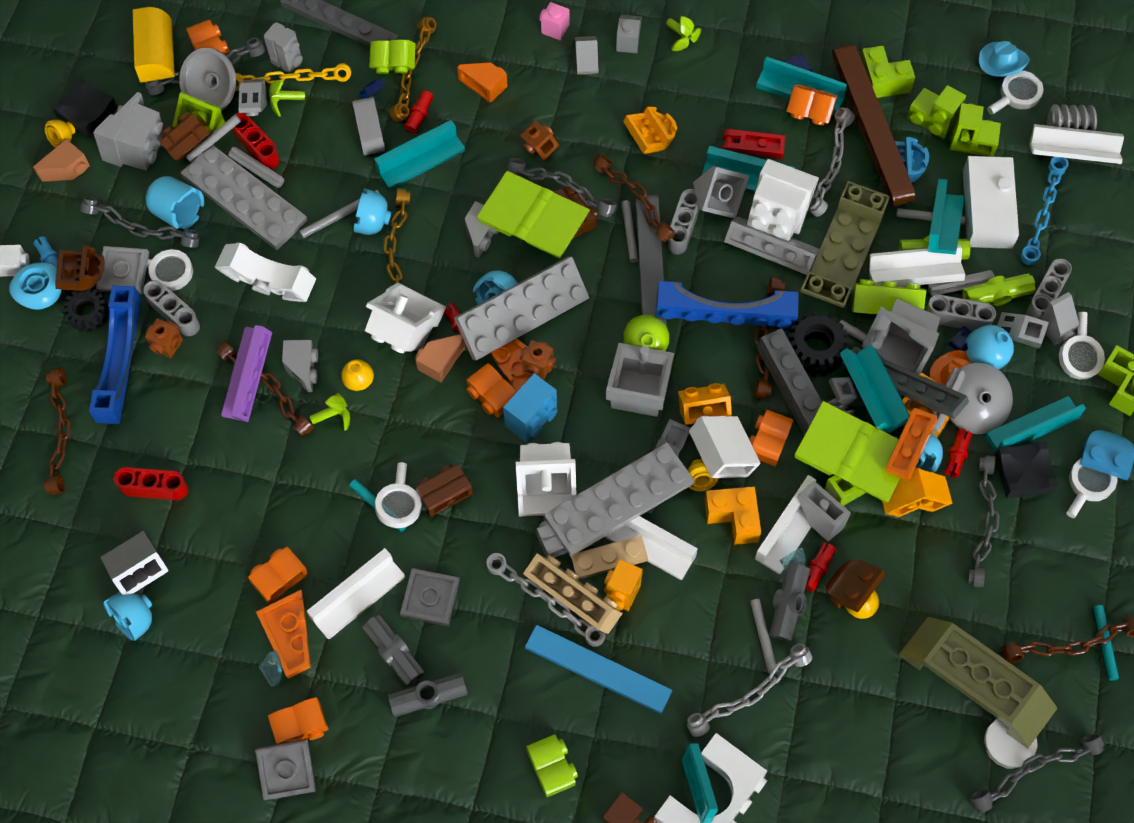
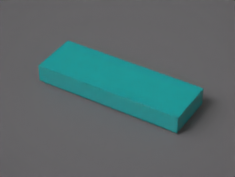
[682,744,718,823]

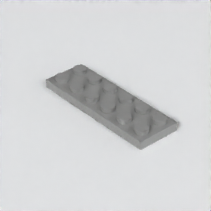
[181,145,308,250]
[454,257,589,360]
[544,443,694,557]

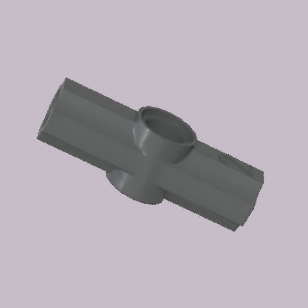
[769,563,810,641]
[362,615,425,687]
[388,673,468,717]

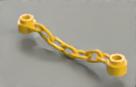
[235,63,351,91]

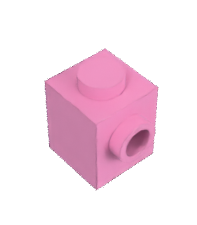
[539,2,570,41]

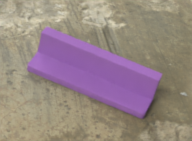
[221,325,272,422]

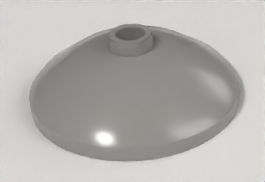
[179,48,236,111]
[949,363,1013,434]

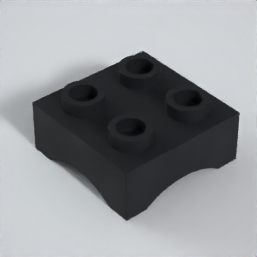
[52,78,118,138]
[995,441,1059,499]

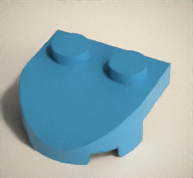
[895,137,929,183]
[1079,430,1134,480]

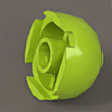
[623,314,670,351]

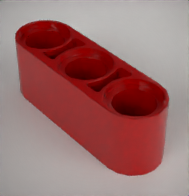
[232,113,280,169]
[114,467,188,500]

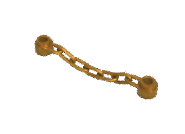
[389,17,437,122]
[384,188,410,287]

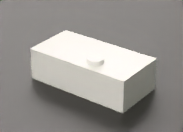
[963,156,1019,249]

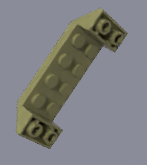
[800,181,890,308]
[899,617,1057,749]

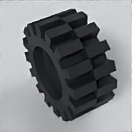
[63,288,109,332]

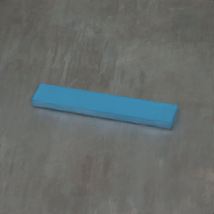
[525,625,672,714]

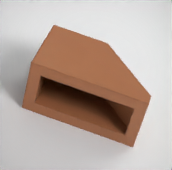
[33,139,90,182]
[415,334,466,383]

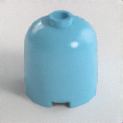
[145,176,204,230]

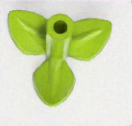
[666,16,701,51]
[269,80,305,117]
[310,393,350,431]

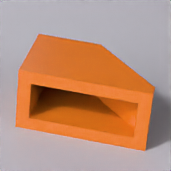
[457,62,508,103]

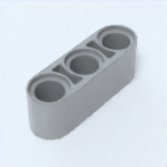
[352,97,385,156]
[667,189,699,255]
[1026,259,1072,319]
[143,280,200,336]
[925,295,996,331]

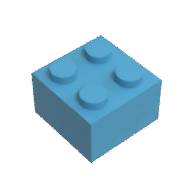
[503,373,557,443]

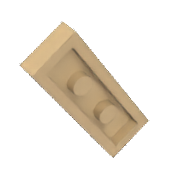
[571,535,648,580]

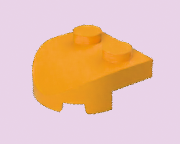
[623,107,677,154]

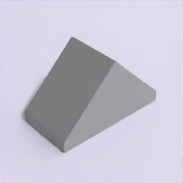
[574,36,599,75]

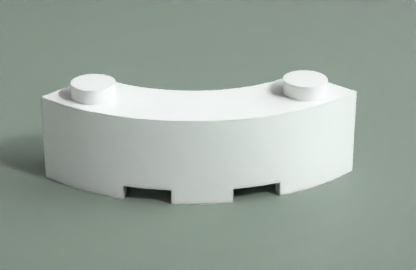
[215,243,316,302]

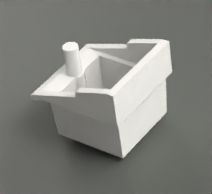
[747,159,819,241]
[365,283,446,353]
[516,442,576,517]

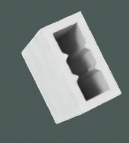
[689,416,761,478]

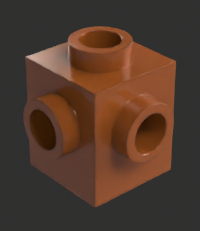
[520,121,560,160]
[145,318,183,358]
[520,340,556,380]

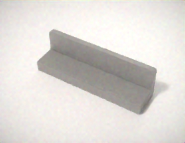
[724,217,820,275]

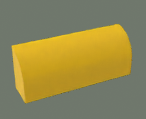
[133,7,175,83]

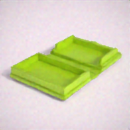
[477,171,590,258]
[794,401,900,503]

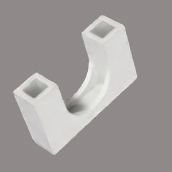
[654,733,767,823]

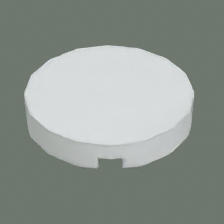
[984,719,1038,768]

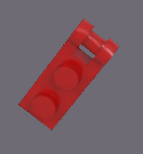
[722,129,785,159]

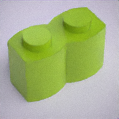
[369,40,416,74]
[526,734,578,798]

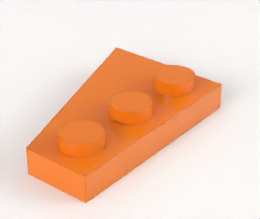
[490,338,549,392]
[256,590,311,679]

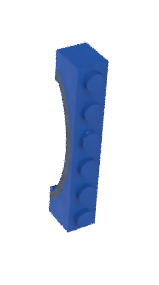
[656,281,798,329]
[89,285,142,424]

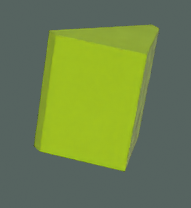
[173,92,225,132]

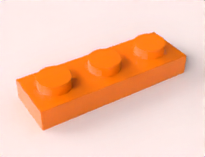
[886,408,937,481]

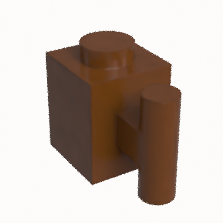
[602,792,657,823]

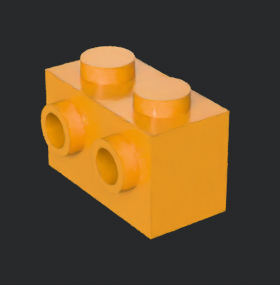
[678,383,732,425]
[604,559,643,611]

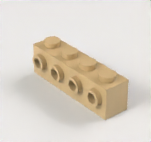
[523,553,623,634]

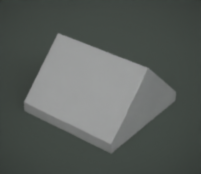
[693,166,749,219]

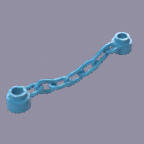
[1020,156,1069,266]

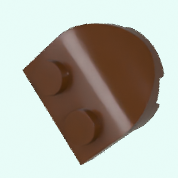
[55,245,105,291]
[826,559,885,612]

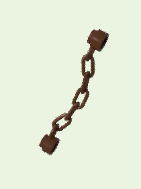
[593,153,676,242]
[754,277,785,399]
[216,341,314,436]
[44,367,71,495]
[1001,615,1134,664]

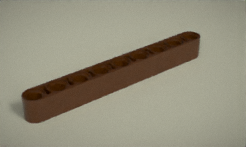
[832,43,915,206]

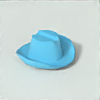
[979,41,1030,77]
[9,262,62,310]

